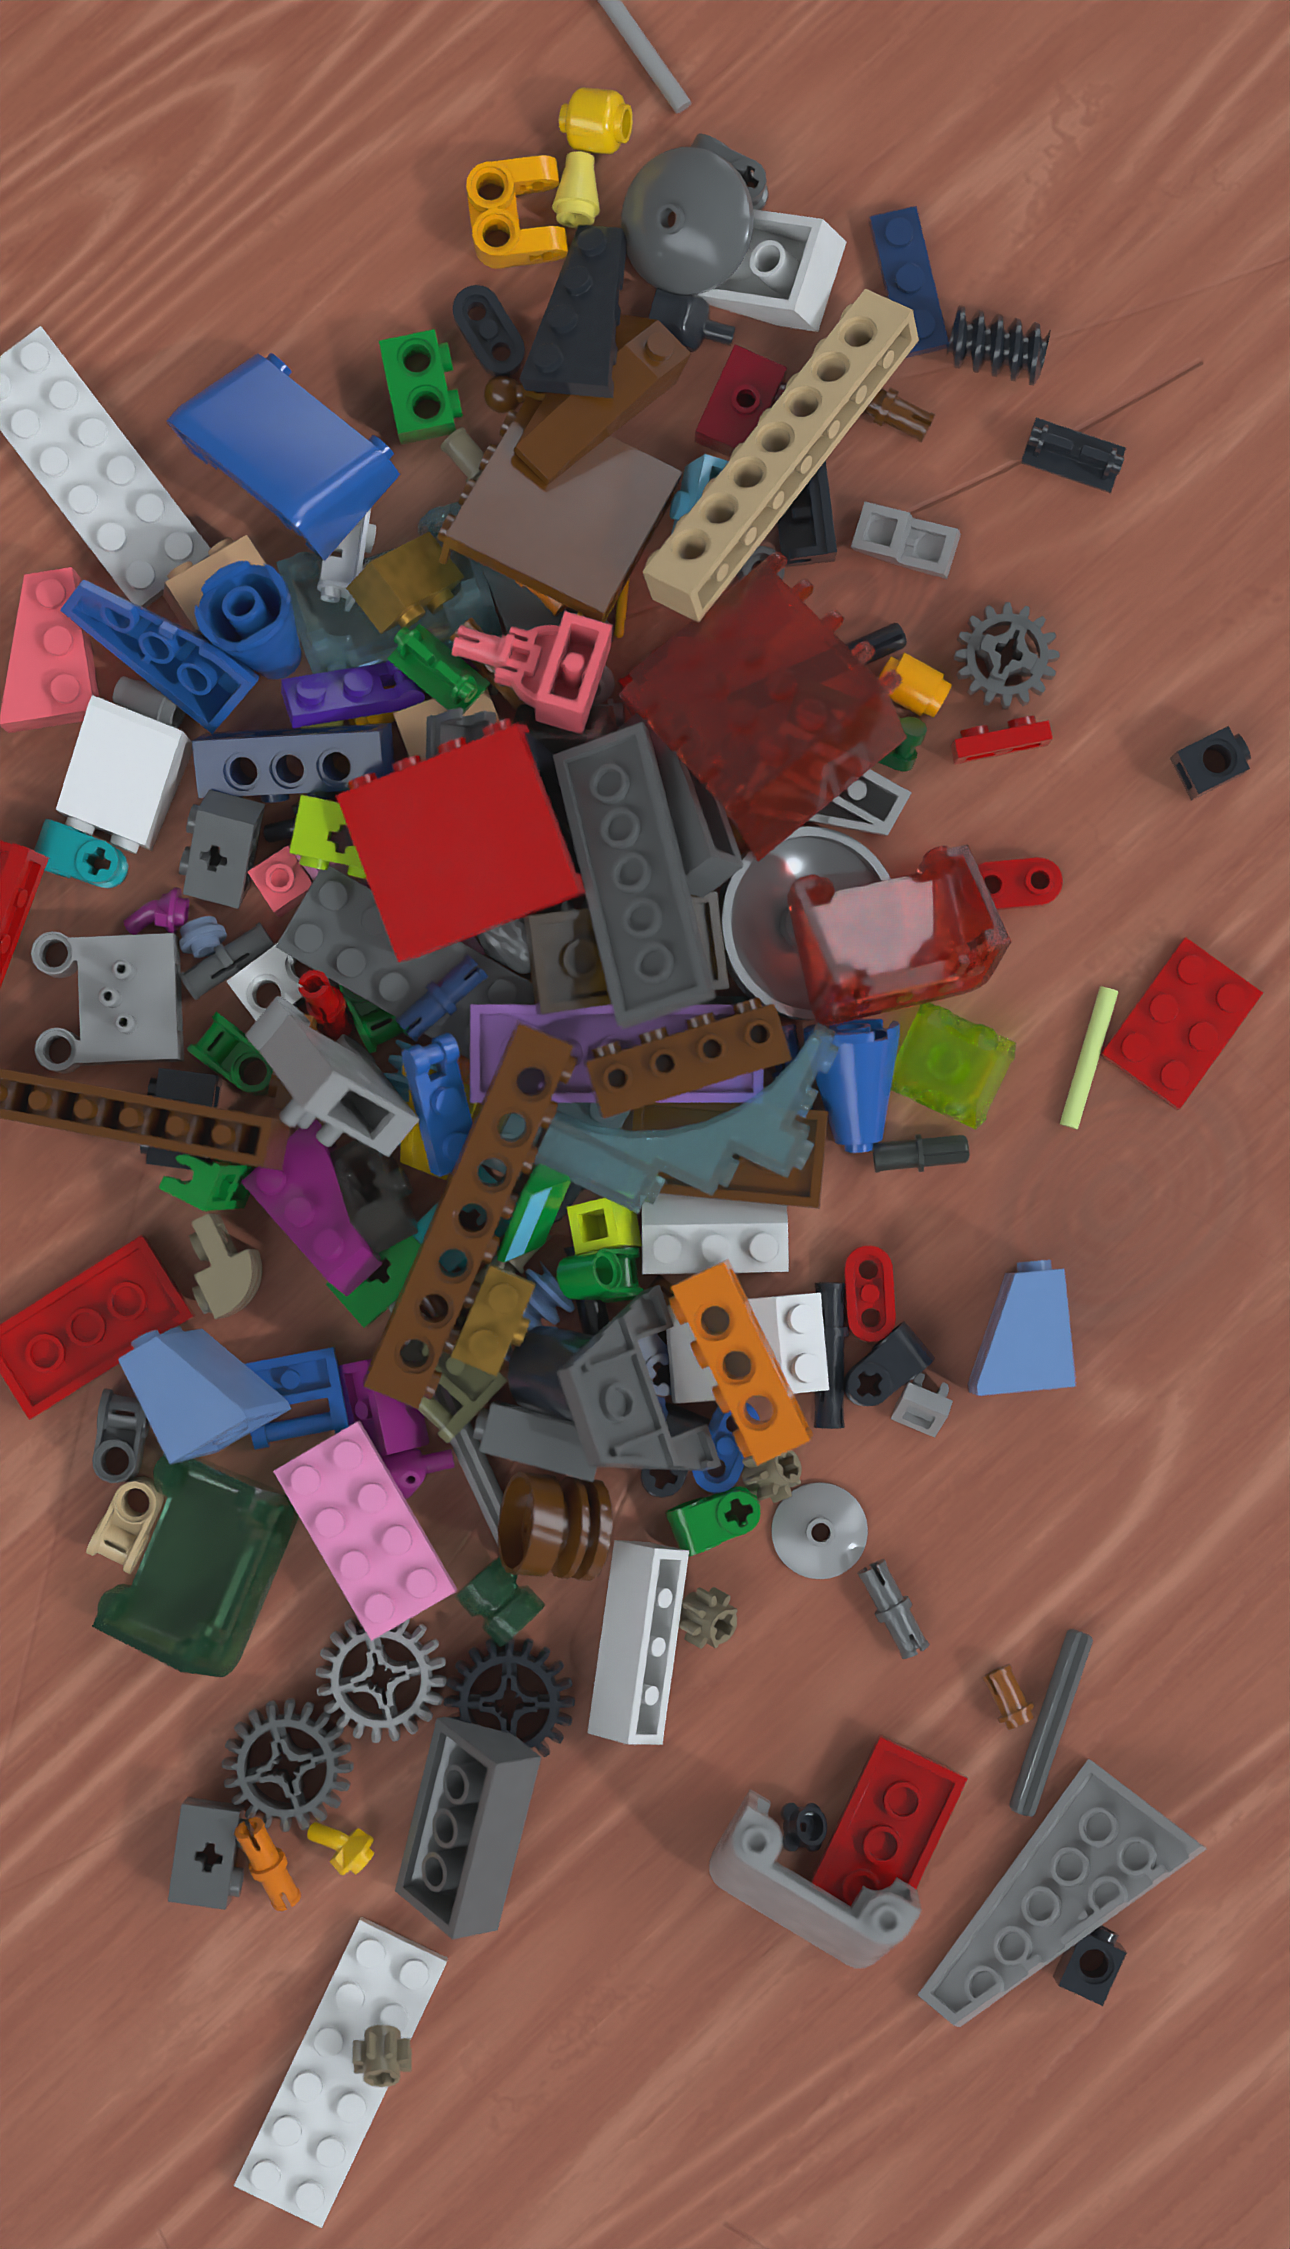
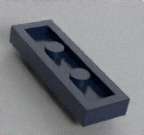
[869,206,949,358]

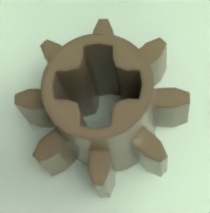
[742,1450,802,1503]
[679,1586,737,1649]
[352,2025,412,2087]

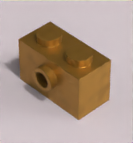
[346,531,464,634]
[451,1264,536,1376]

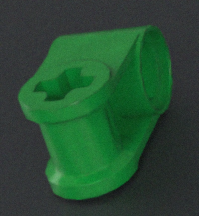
[339,984,411,1054]
[187,1011,273,1096]
[557,1247,644,1303]
[665,1486,761,1557]

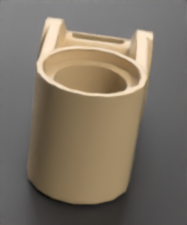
[86,1476,164,1574]

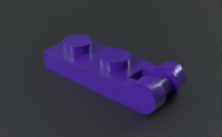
[281,660,425,728]

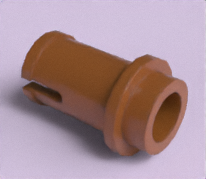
[982,1664,1034,1730]

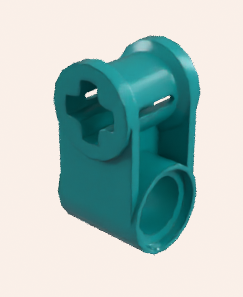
[34,819,129,889]

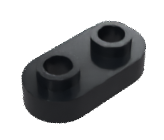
[452,285,525,376]

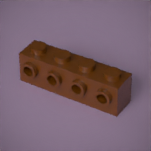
[583,997,792,1119]

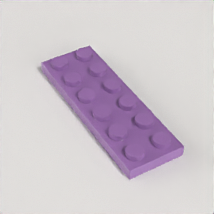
[470,1005,763,1103]

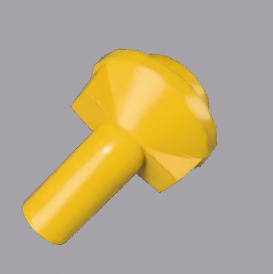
[307,1822,375,1876]

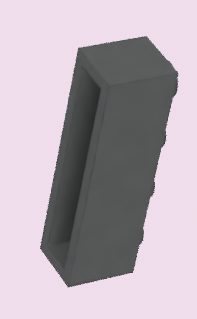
[618,696,744,898]

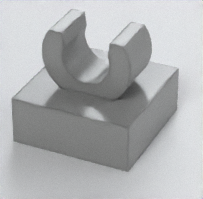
[891,1373,953,1438]

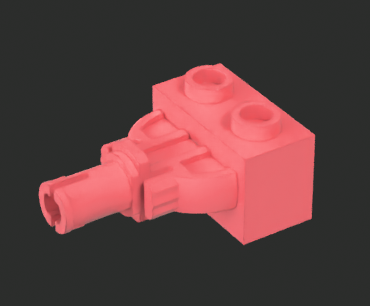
[452,611,612,735]

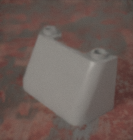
[709,1789,921,1968]

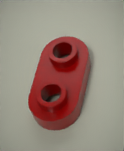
[966,857,1063,911]
[844,1245,896,1342]

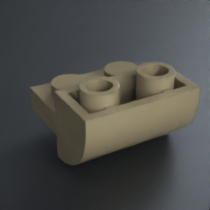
[189,1213,262,1319]

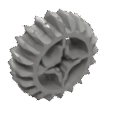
[316,1618,447,1743]

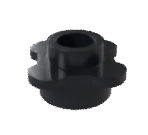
[781,1803,827,1852]

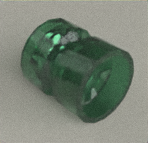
[454,1555,546,1647]

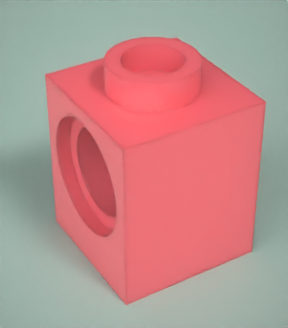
[247,845,313,918]

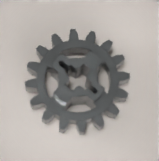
[954,602,1060,709]

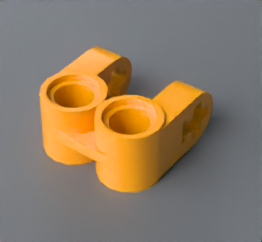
[466,155,568,269]

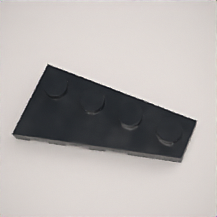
[519,225,627,398]

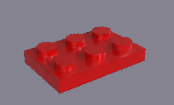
[1100,937,1263,1110]

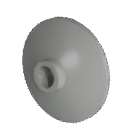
[772,1482,868,1579]

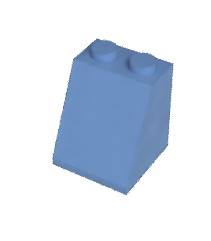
[968,1260,1076,1396]
[118,1326,291,1464]

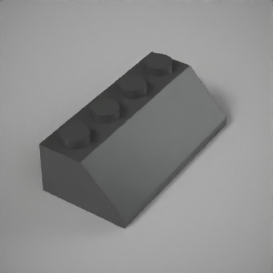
[395,1717,541,1940]

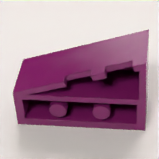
[241,1119,383,1297]

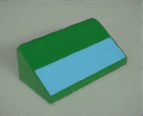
[496,1163,571,1263]

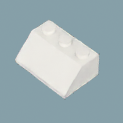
[641,1192,789,1274]

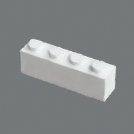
[588,1540,689,1745]

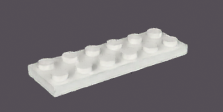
[0,326,210,608]
[234,1917,448,2228]

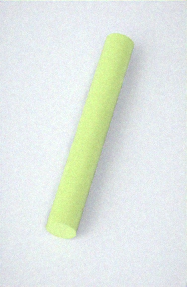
[1060,986,1118,1129]

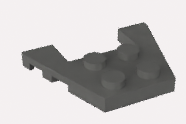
[557,1285,721,1471]

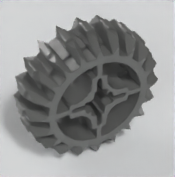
[222,1698,354,1832]

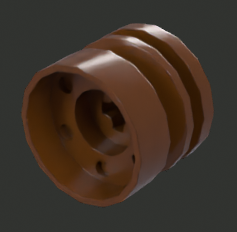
[498,1471,612,1581]

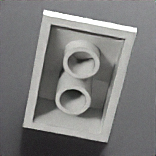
[692,209,846,332]
[666,1293,829,1403]

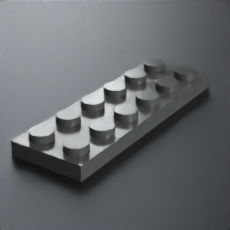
[553,722,715,1029]

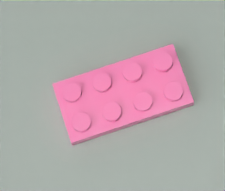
[273,1421,457,1641]

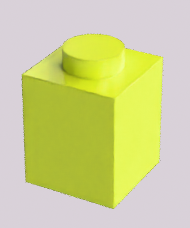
[567,1196,642,1255]

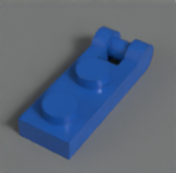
[402,1033,473,1177]

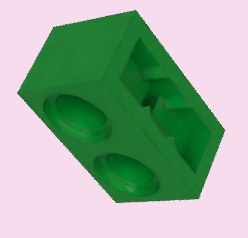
[379,329,463,445]

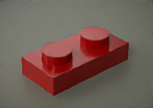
[950,716,1053,765]

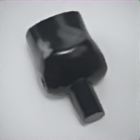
[649,288,736,353]

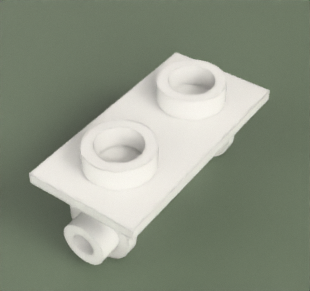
[317,509,376,612]

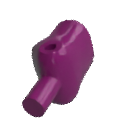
[380,1448,455,1500]

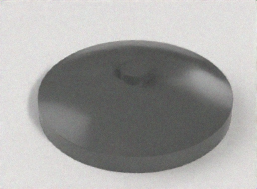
[718,826,902,1021]

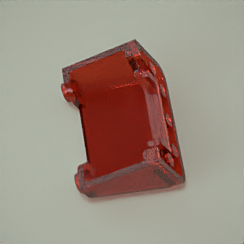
[787,844,1011,1026]

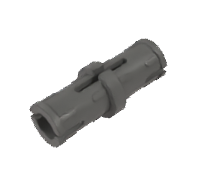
[179,922,275,1000]
[857,1559,930,1659]

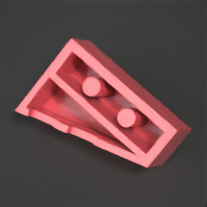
[0,567,100,733]

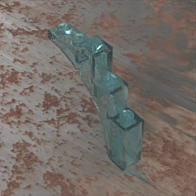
[534,1023,839,1213]

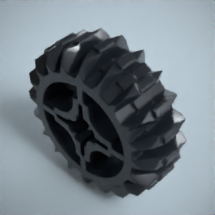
[444,1635,575,1757]

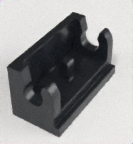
[777,460,837,567]

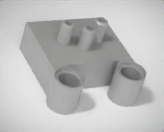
[31,931,184,1074]
[246,996,419,1157]

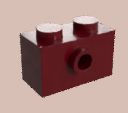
[695,344,787,457]

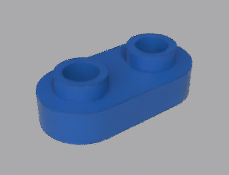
[692,1403,760,1493]

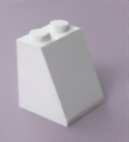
[56,695,193,854]

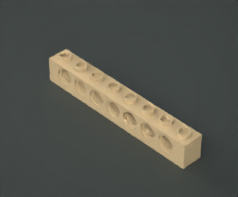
[643,289,919,622]

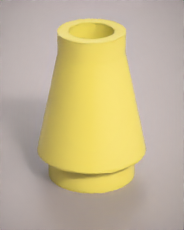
[552,151,600,228]

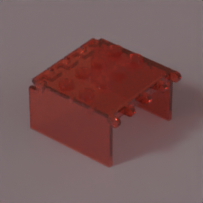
[619,551,907,862]

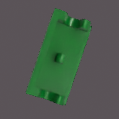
[159,1154,258,1211]

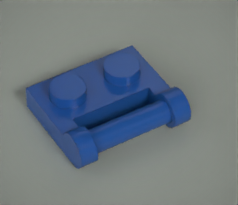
[245,1347,349,1450]

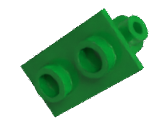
[387,623,491,715]

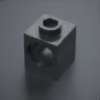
[1170,726,1251,801]
[1053,1925,1127,2006]

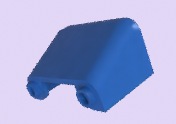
[166,353,400,561]

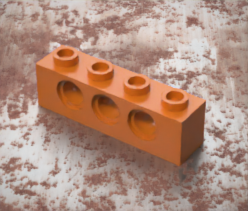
[669,1259,813,1466]

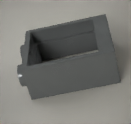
[473,1400,597,1482]

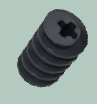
[946,305,1051,386]

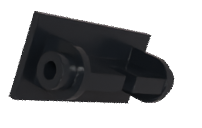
[1021,417,1126,493]

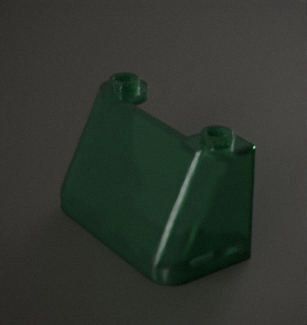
[92,1453,299,1677]

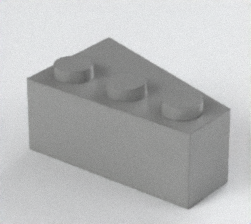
[737,721,912,836]

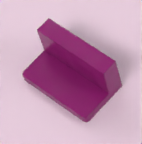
[338,1359,429,1456]

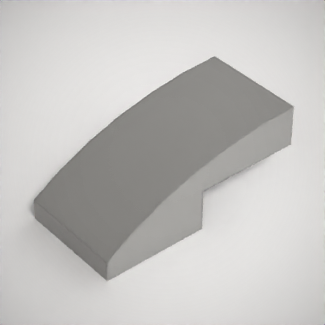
[851,502,961,579]

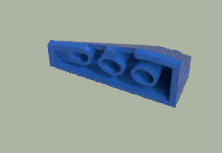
[60,579,259,734]

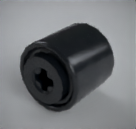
[508,1326,594,1422]

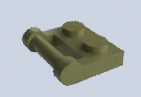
[400,1313,508,1443]

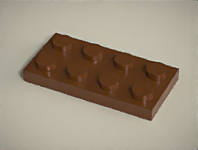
[626,1102,829,1209]

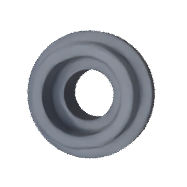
[179,916,227,958]

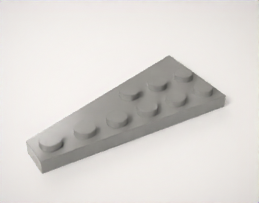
[918,1759,1207,2027]

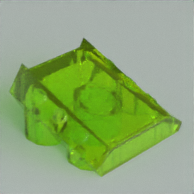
[891,1001,1016,1130]

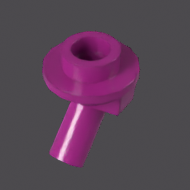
[124,887,190,935]

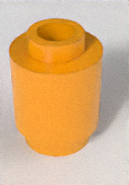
[877,652,952,718]

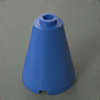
[194,561,302,680]
[803,1018,900,1153]

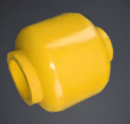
[559,88,633,154]

